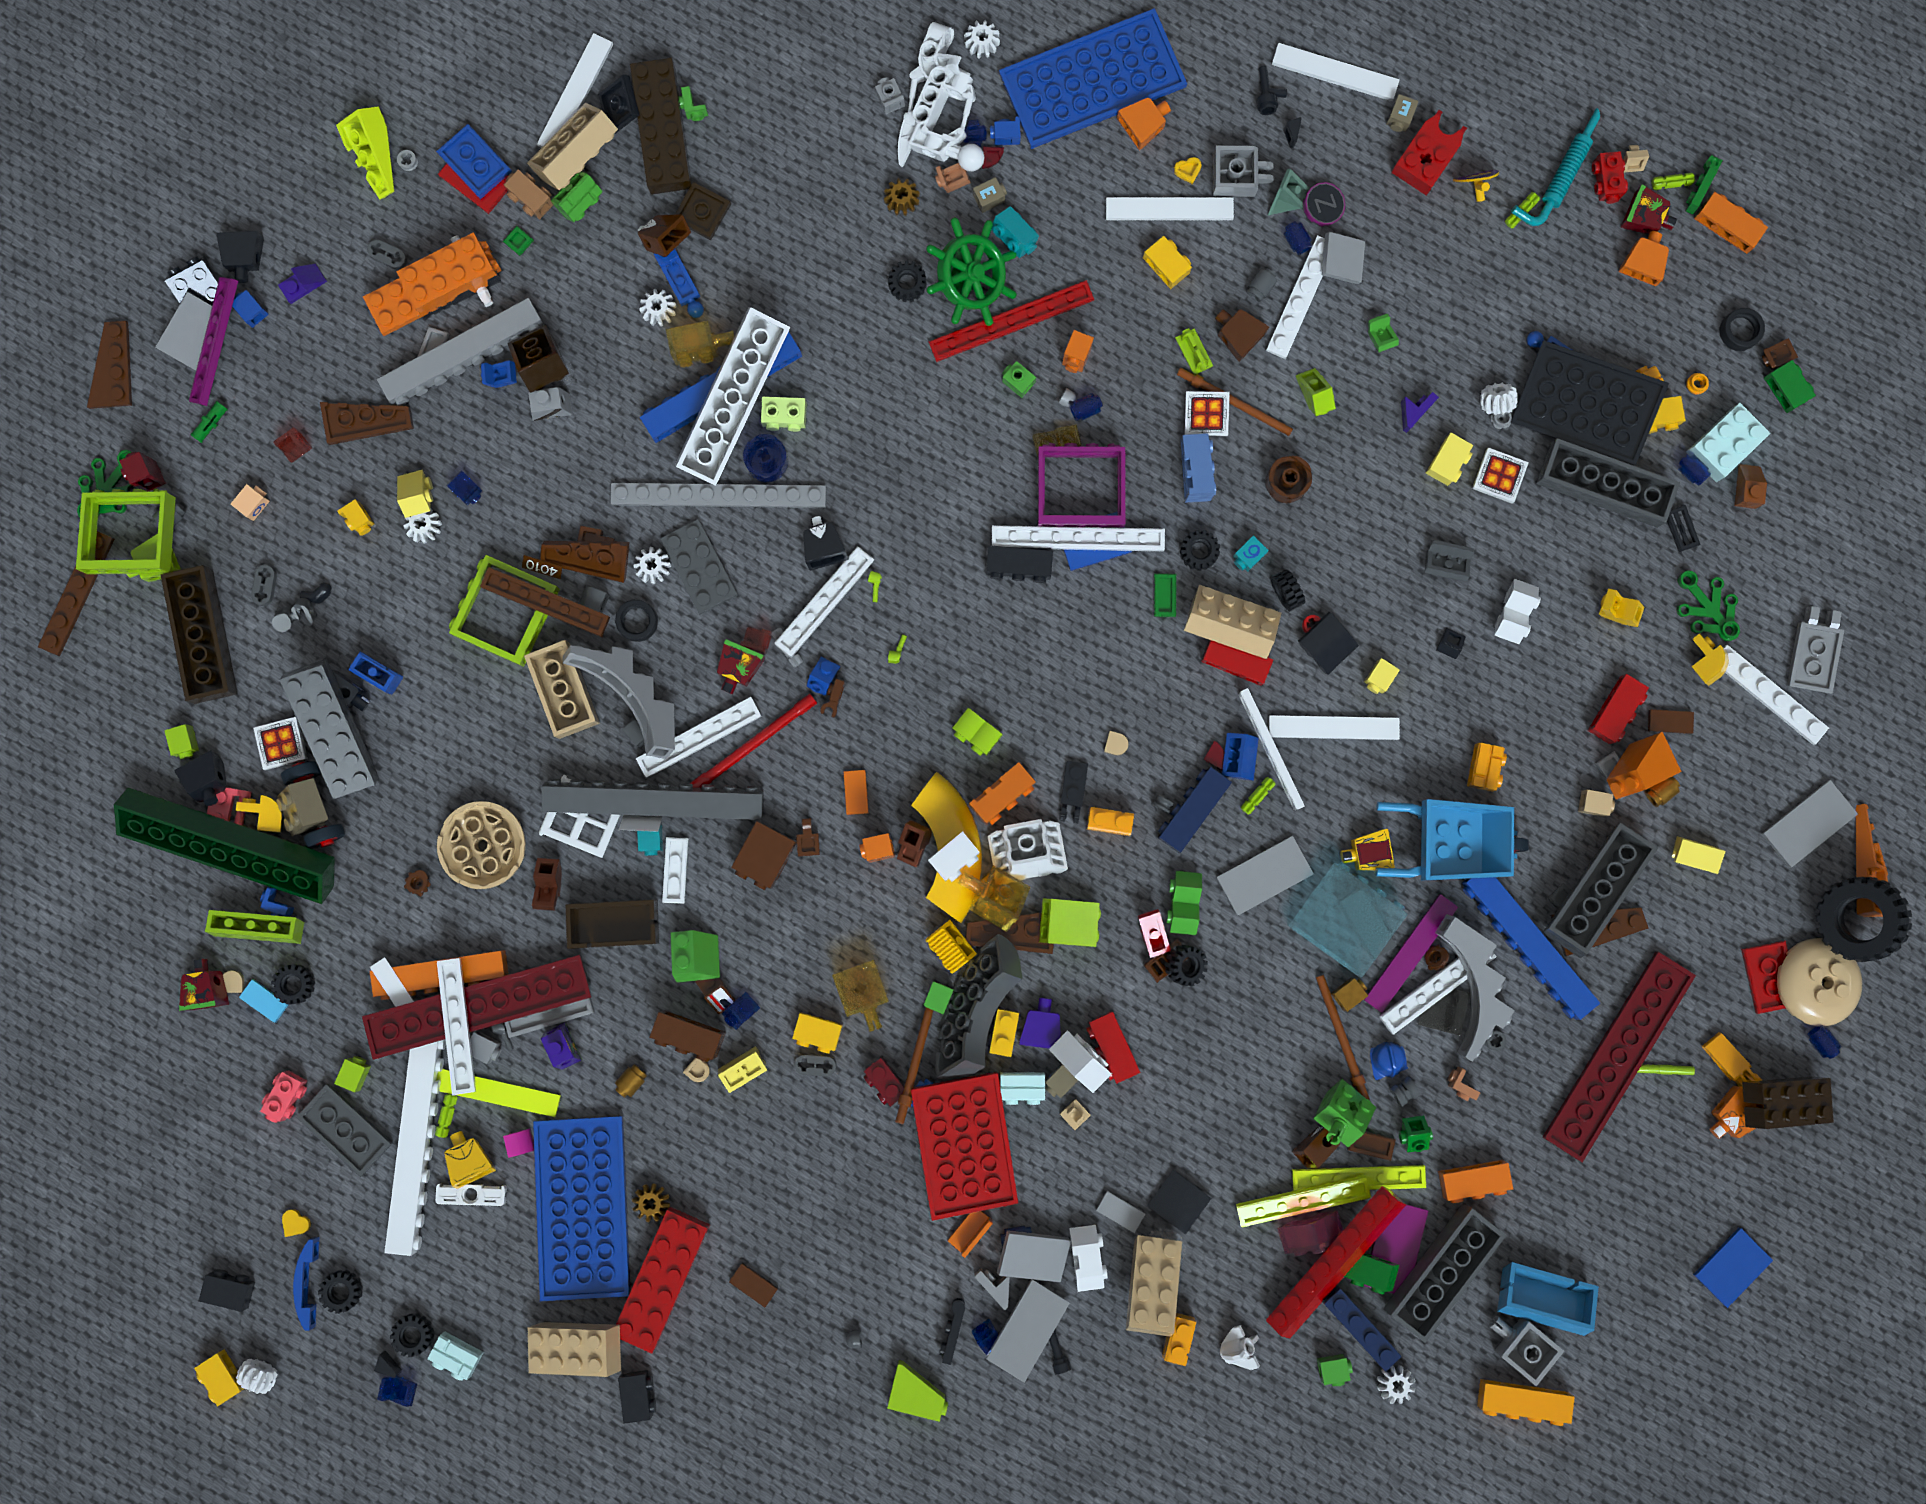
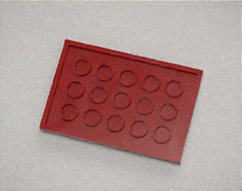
[910,1072,1018,1221]

